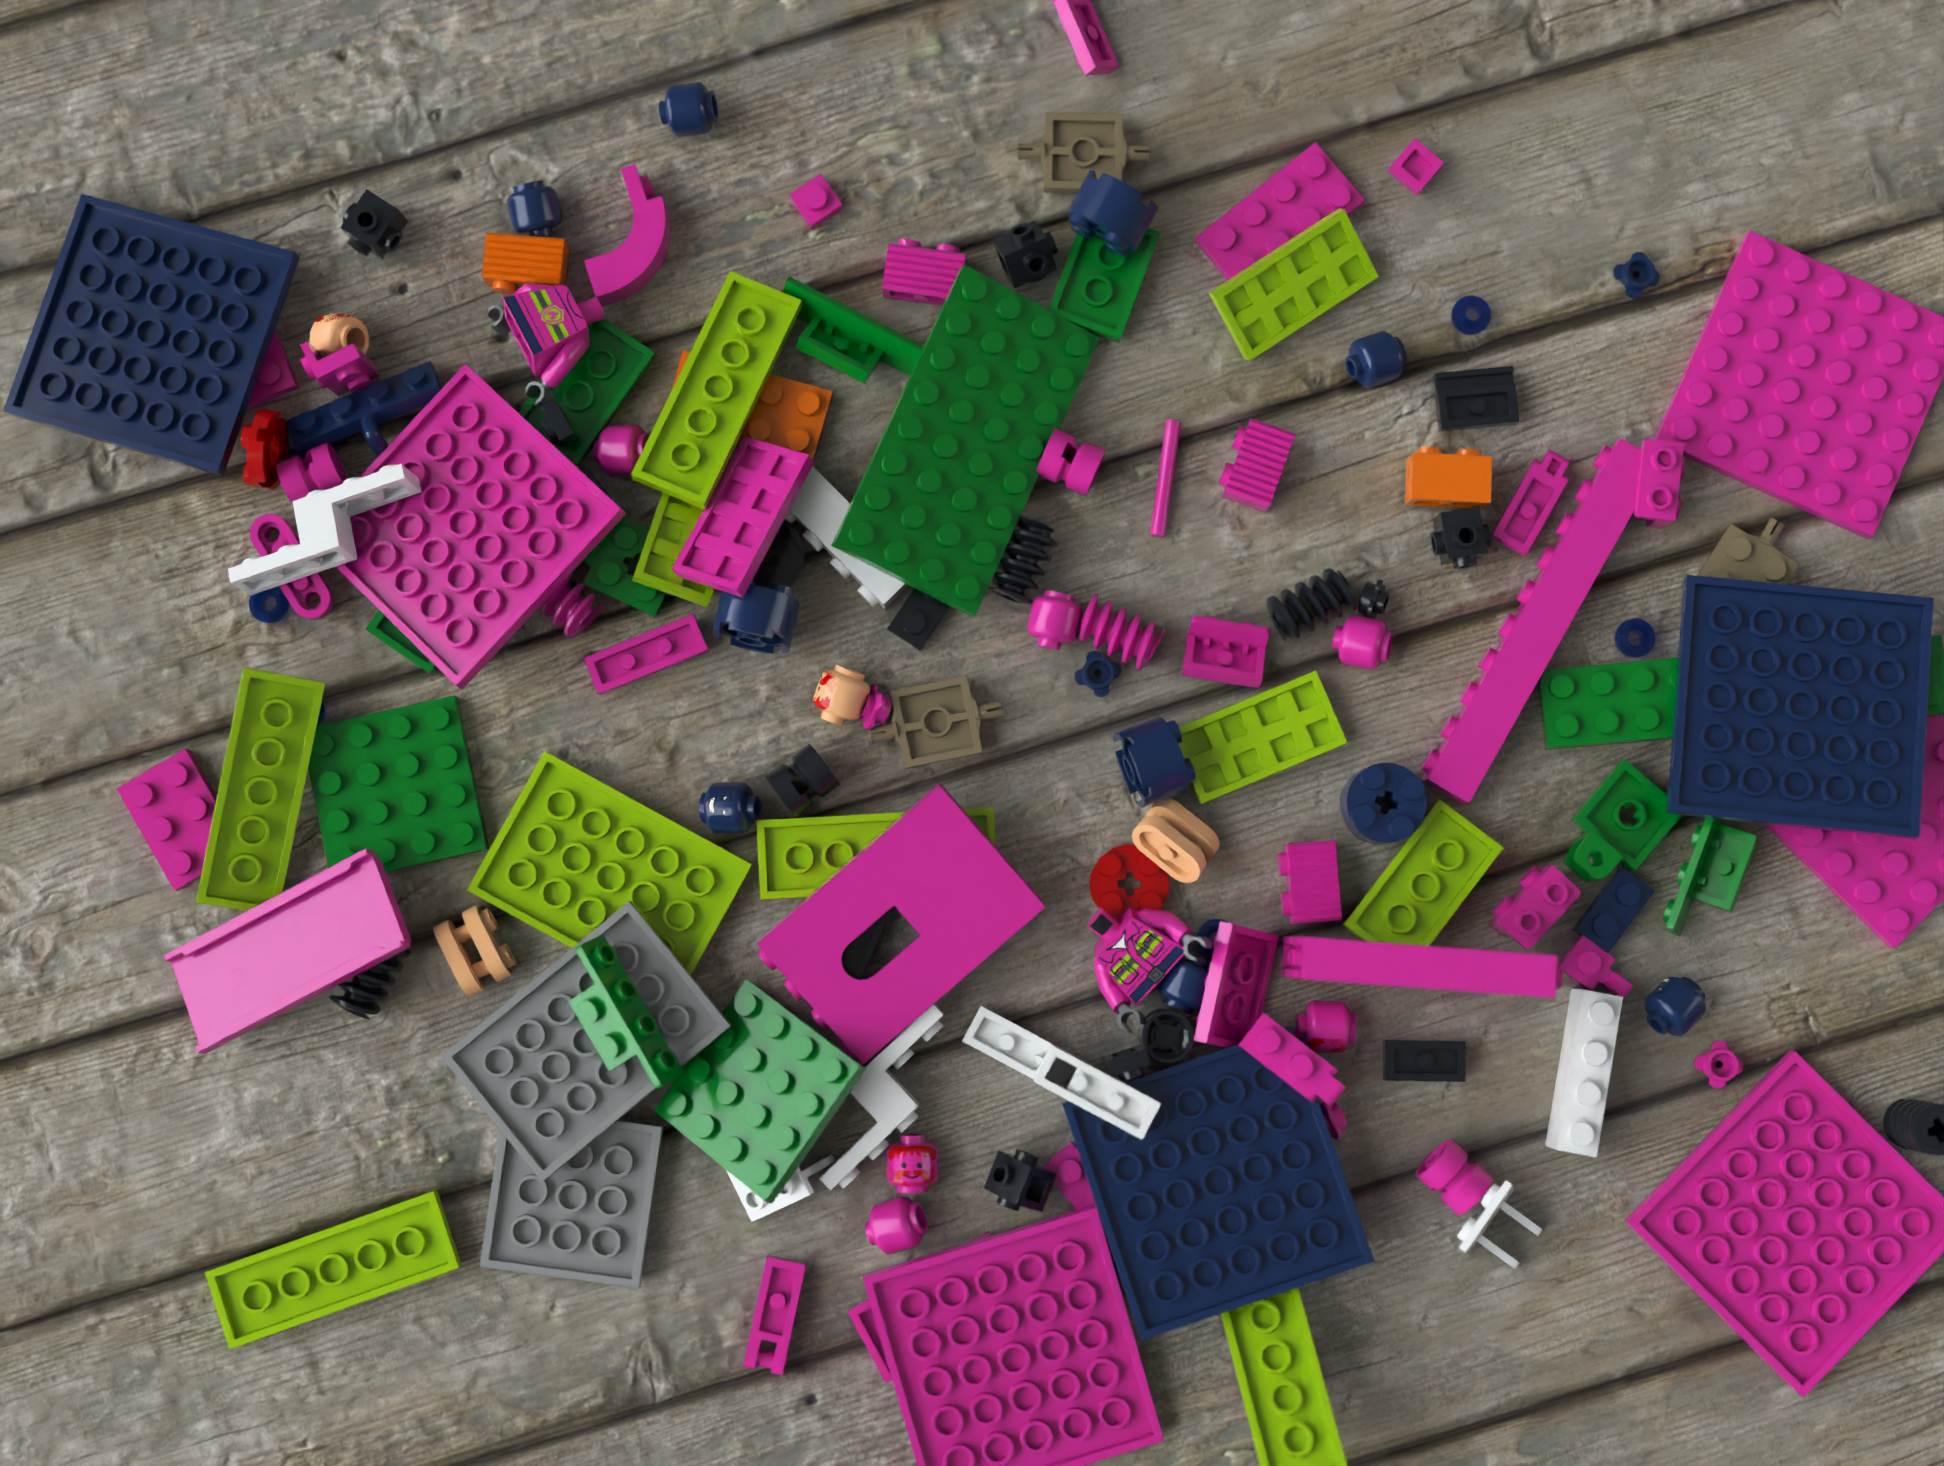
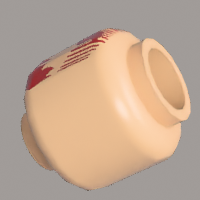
[310,313,369,358]
[813,664,870,726]

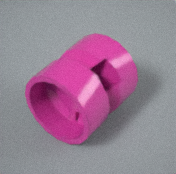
[1037,428,1106,497]
[276,442,348,505]
[1415,1138,1493,1216]

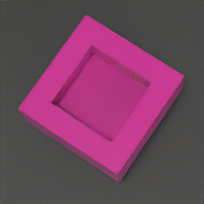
[1387,138,1445,196]
[789,174,843,230]

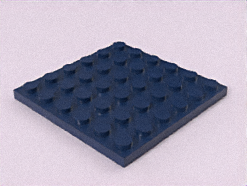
[3,194,300,476]
[1667,575,1934,839]
[1062,1026,1374,1340]

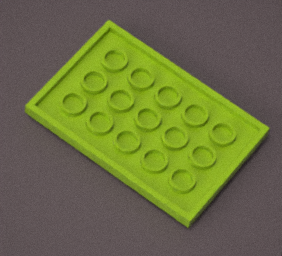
[467,751,753,976]

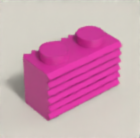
[882,239,966,306]
[1218,418,1295,513]
[1277,840,1342,924]

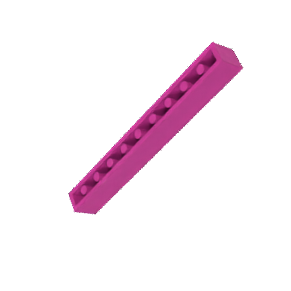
[1420,438,1641,805]

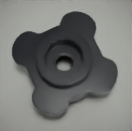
[1358,579,1389,619]

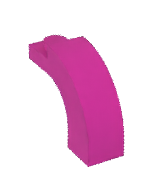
[584,164,670,307]

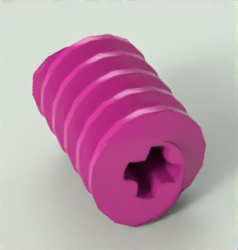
[541,574,603,638]
[1079,593,1166,671]

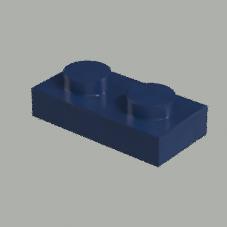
[1572,866,1655,953]

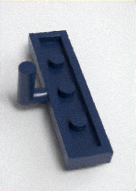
[286,361,442,458]

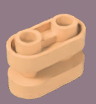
[1132,798,1220,883]
[433,905,516,997]

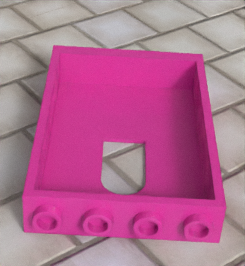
[757,782,1046,1065]
[1280,936,1563,998]

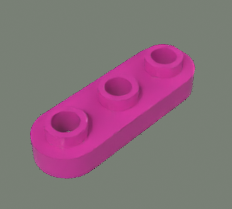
[250,514,334,620]

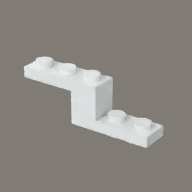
[228,464,421,596]
[819,1003,944,1191]
[962,1006,1161,1140]

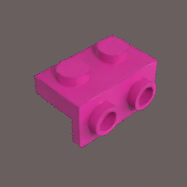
[300,341,380,396]
[1634,439,1685,529]
[1181,616,1270,688]
[1488,865,1581,949]

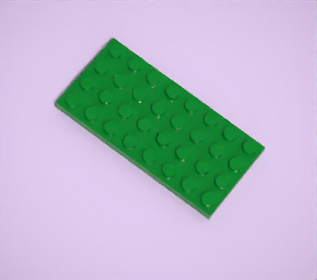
[831,264,1100,617]

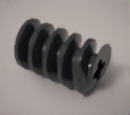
[988,516,1058,604]
[1267,568,1357,641]
[329,948,411,1019]
[1883,1099,1944,1155]

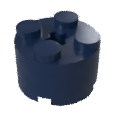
[1067,170,1159,258]
[712,580,800,654]
[1113,717,1196,808]
[1339,763,1427,845]

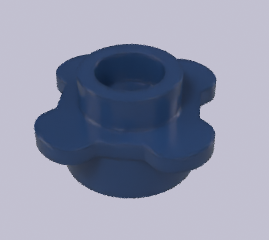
[1613,252,1660,298]
[1074,651,1121,697]

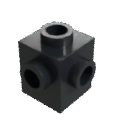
[340,189,408,259]
[992,221,1058,288]
[1431,506,1491,569]
[984,1149,1057,1212]

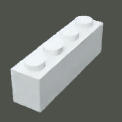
[785,466,910,610]
[1545,988,1623,1158]

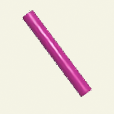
[1150,420,1181,538]

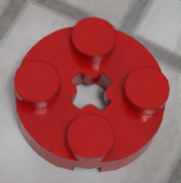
[241,409,289,490]
[1089,844,1169,920]

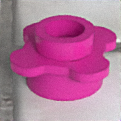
[858,684,891,730]
[1694,1040,1743,1089]
[1320,1102,1347,1140]

